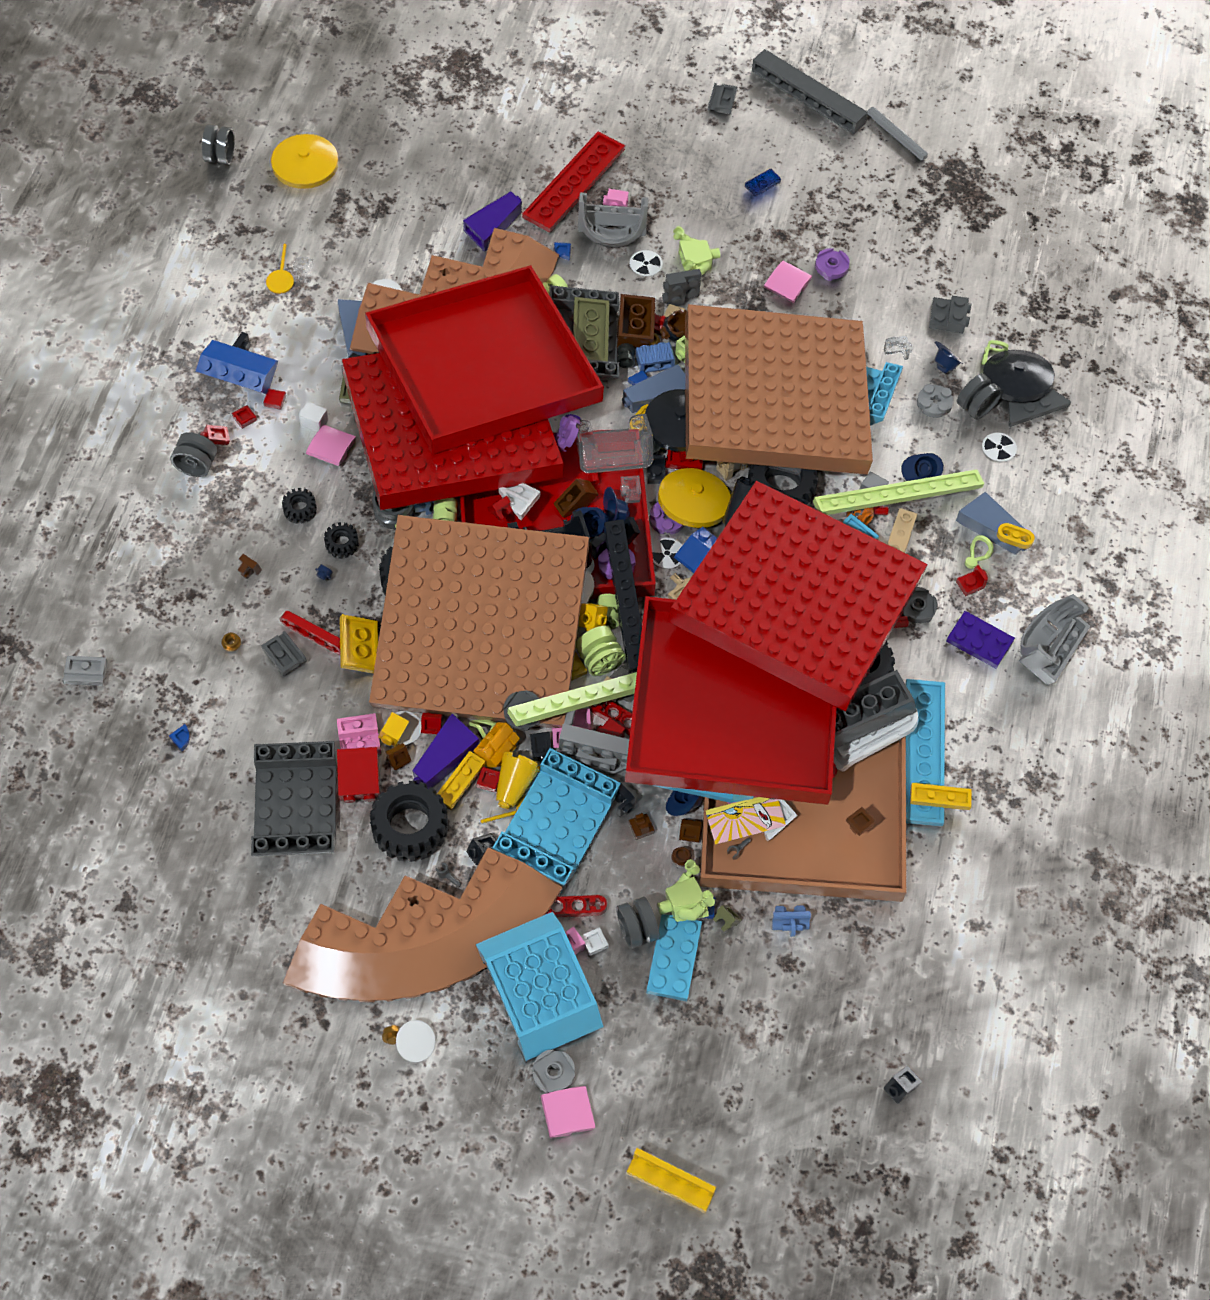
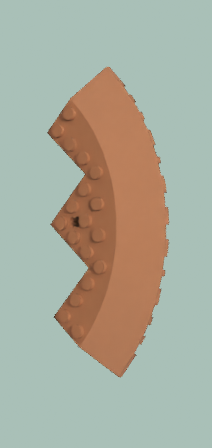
[350,228,559,354]
[283,848,563,1002]

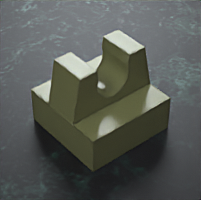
[713,905,742,931]

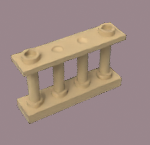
[887,508,917,553]

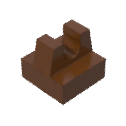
[238,553,262,579]
[385,743,412,770]
[846,807,876,836]
[628,813,655,840]
[679,819,702,843]

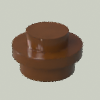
[671,847,692,867]

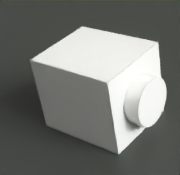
[298,402,328,432]

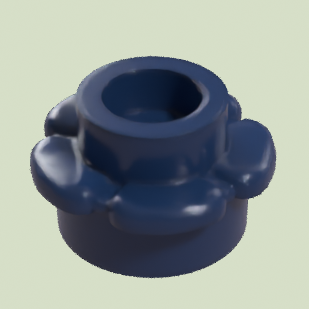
[315,564,333,581]

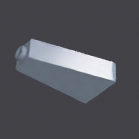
[338,299,368,357]
[622,364,685,413]
[956,492,1026,555]

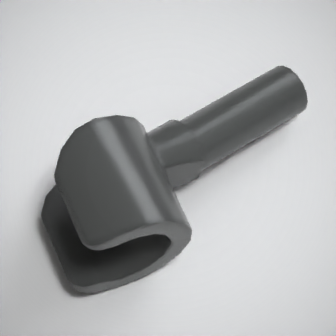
[727,837,751,860]
[436,862,461,888]

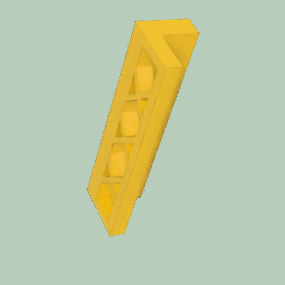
[626,1148,716,1213]

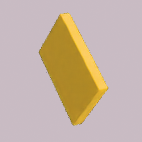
[340,614,378,674]

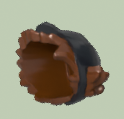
[660,309,687,343]

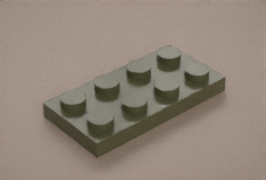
[573,297,609,361]

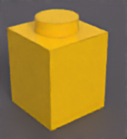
[378,712,409,747]

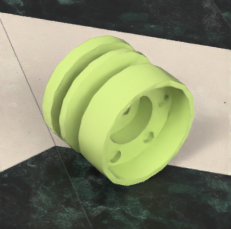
[576,626,626,676]

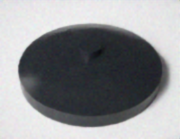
[983,350,1055,402]
[644,389,686,452]

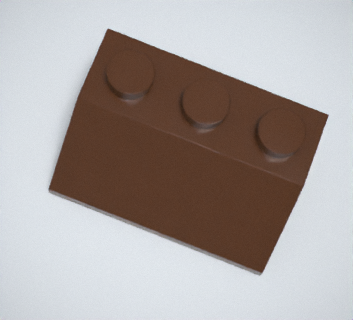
[617,294,655,349]

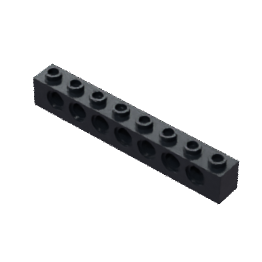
[604,519,642,674]

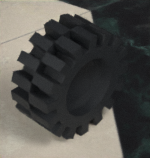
[282,488,317,524]
[324,522,359,559]

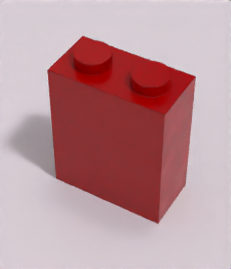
[337,747,380,803]

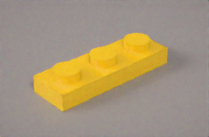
[437,751,486,810]
[910,783,972,810]

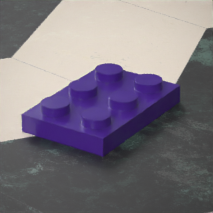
[946,611,1015,669]

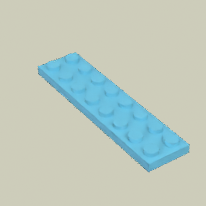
[905,679,945,826]

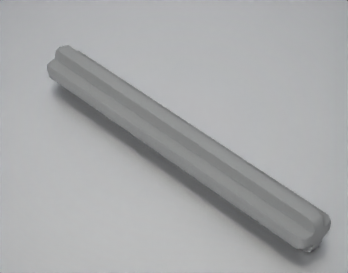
[867,106,928,161]

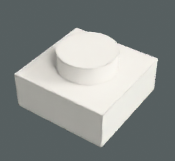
[581,927,609,956]

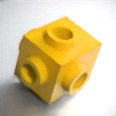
[579,603,608,631]

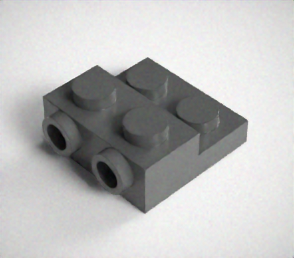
[662,269,701,307]
[929,295,972,334]

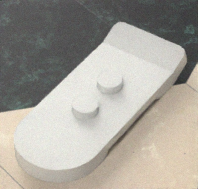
[833,709,919,772]

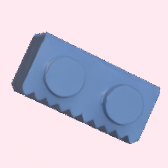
[636,342,675,373]

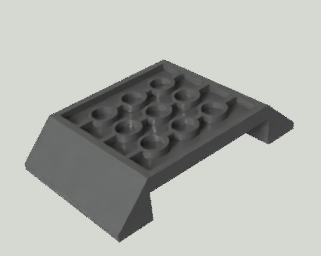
[549,285,619,379]
[251,741,337,857]

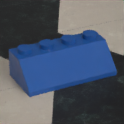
[196,340,278,394]
[674,527,717,573]

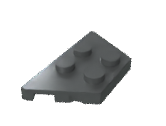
[1008,389,1071,427]

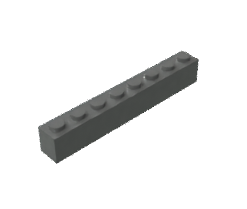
[752,49,868,134]

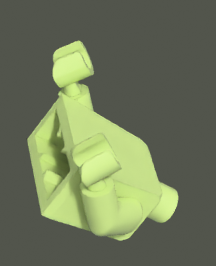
[673,226,720,276]
[657,859,715,922]

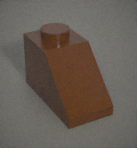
[553,479,599,518]

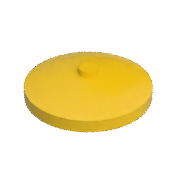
[271,134,338,189]
[658,468,731,528]

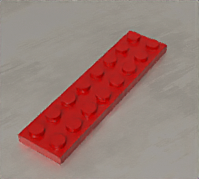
[522,131,625,233]

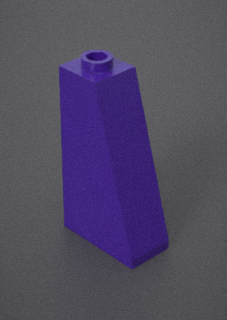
[463,191,522,252]
[412,714,480,789]

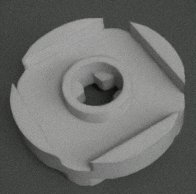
[917,384,953,418]
[533,1050,575,1093]

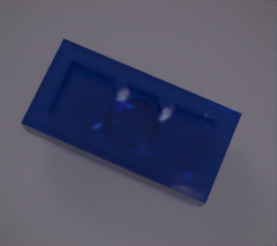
[745,168,781,197]

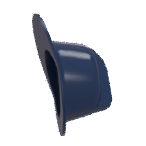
[934,341,963,373]
[901,453,944,481]
[603,487,630,521]
[571,507,609,537]
[666,790,703,816]

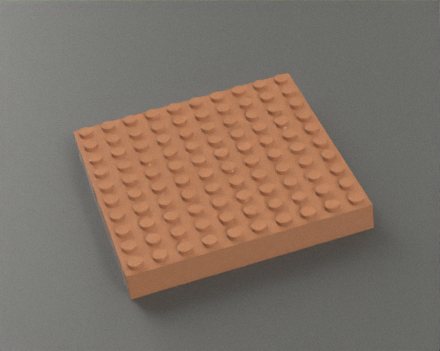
[685,304,873,475]
[369,515,589,728]
[699,736,906,902]

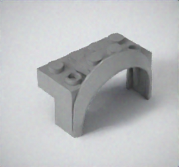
[578,193,648,247]
[1019,594,1090,685]
[559,710,629,775]

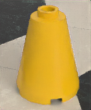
[495,752,540,810]

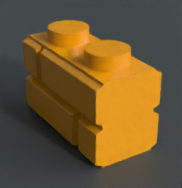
[473,722,520,768]

